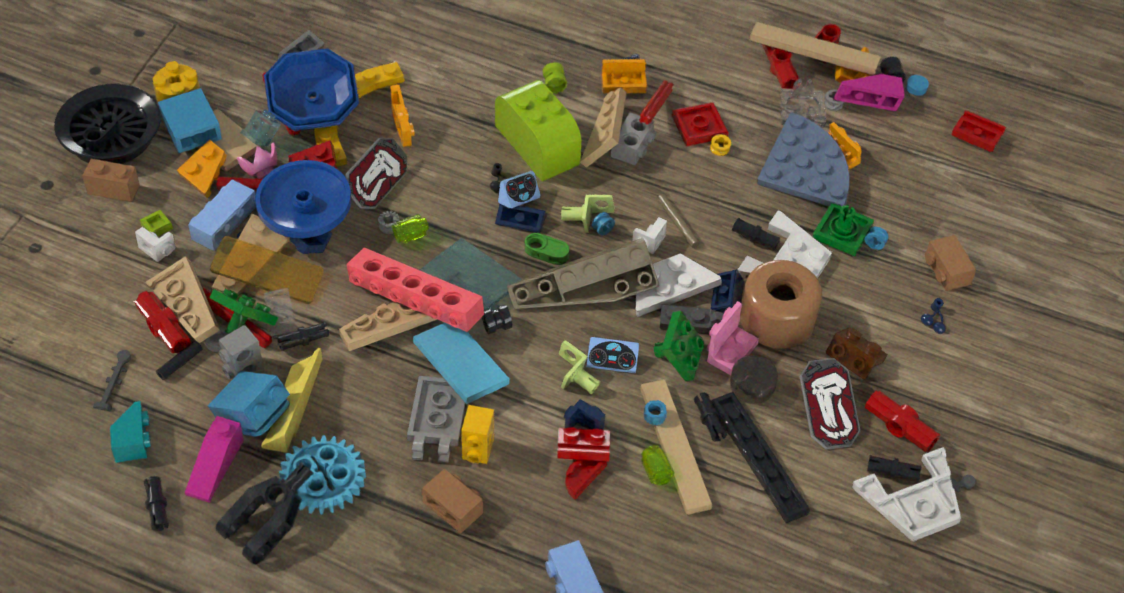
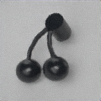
[490,163,507,192]

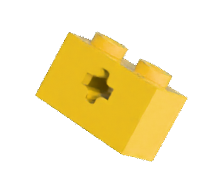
[461,405,494,464]

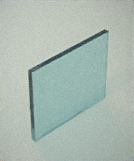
[420,238,522,310]

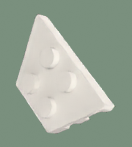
[636,254,721,317]

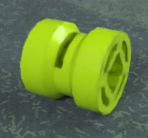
[542,62,567,93]

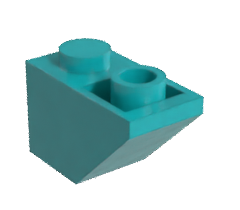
[110,401,151,463]

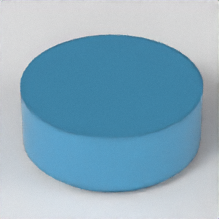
[906,75,929,96]

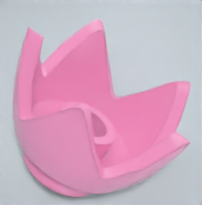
[237,142,277,179]

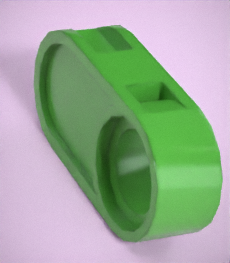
[524,233,569,265]

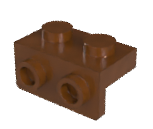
[826,328,888,379]

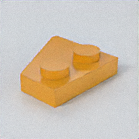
[390,84,415,147]
[176,140,227,198]

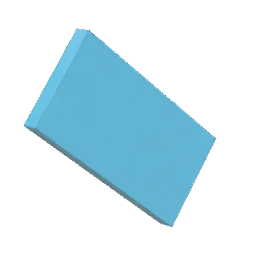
[413,323,509,404]

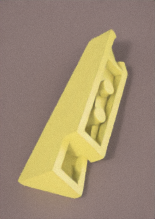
[262,348,322,453]

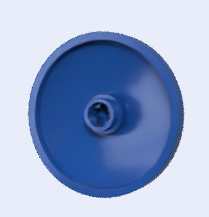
[255,160,351,238]

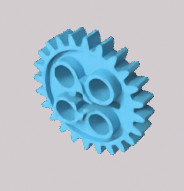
[279,435,366,514]

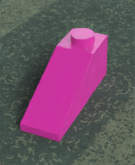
[834,74,905,111]
[185,416,244,503]

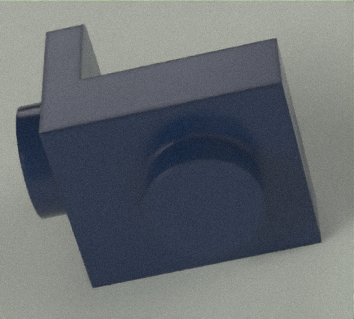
[289,231,332,254]
[564,399,605,430]

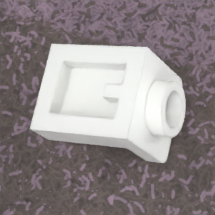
[633,217,667,254]
[135,227,175,262]

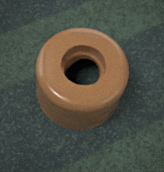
[740,260,822,349]

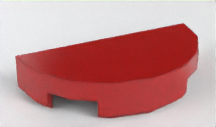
[565,460,607,500]

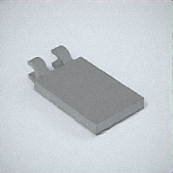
[407,376,466,463]

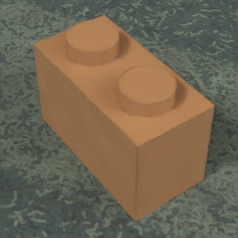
[82,159,140,202]
[925,235,976,291]
[422,469,483,534]

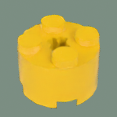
[152,61,200,102]

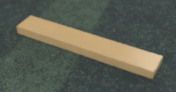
[750,22,881,75]
[640,379,712,515]

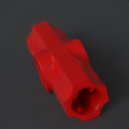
[762,44,800,91]
[134,291,191,354]
[865,390,940,452]

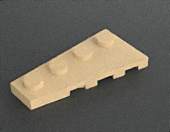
[580,87,626,168]
[211,214,291,296]
[146,256,220,343]
[339,302,437,351]

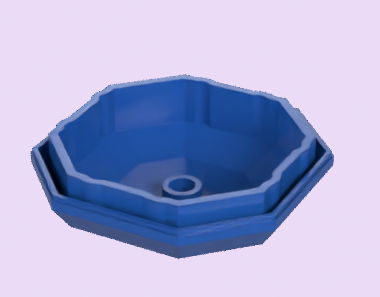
[264,48,359,131]

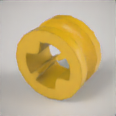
[710,135,731,156]

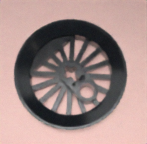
[54,84,161,164]

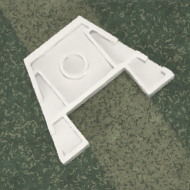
[738,211,832,279]
[852,447,961,542]

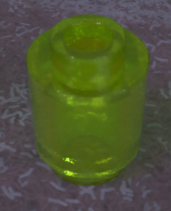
[392,214,429,243]
[641,445,674,486]

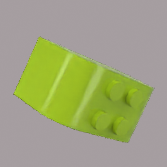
[495,80,581,182]

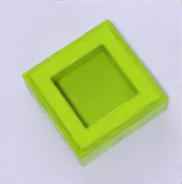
[140,210,173,237]

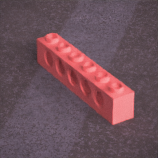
[347,248,484,332]

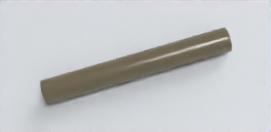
[658,194,700,248]

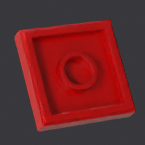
[672,102,729,147]

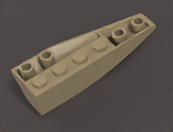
[507,238,660,309]

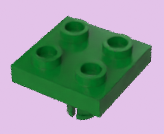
[812,203,874,256]
[210,288,279,334]
[654,311,704,381]

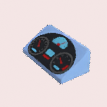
[498,171,540,208]
[586,337,639,373]

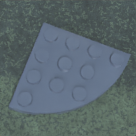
[757,112,849,206]

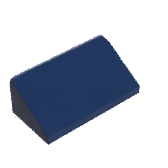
[495,204,547,233]
[710,269,744,313]

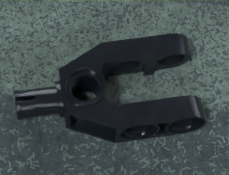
[216,462,314,565]

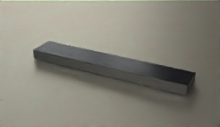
[711,392,810,524]

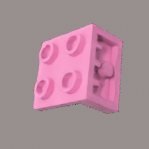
[707,301,759,376]

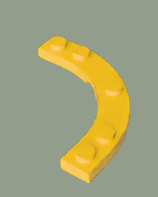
[314,62,404,167]

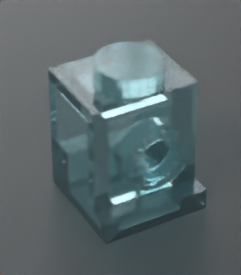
[240,109,281,147]

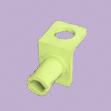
[561,195,615,233]
[559,340,601,394]

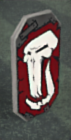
[345,138,407,209]
[799,358,860,450]

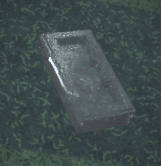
[264,288,297,339]

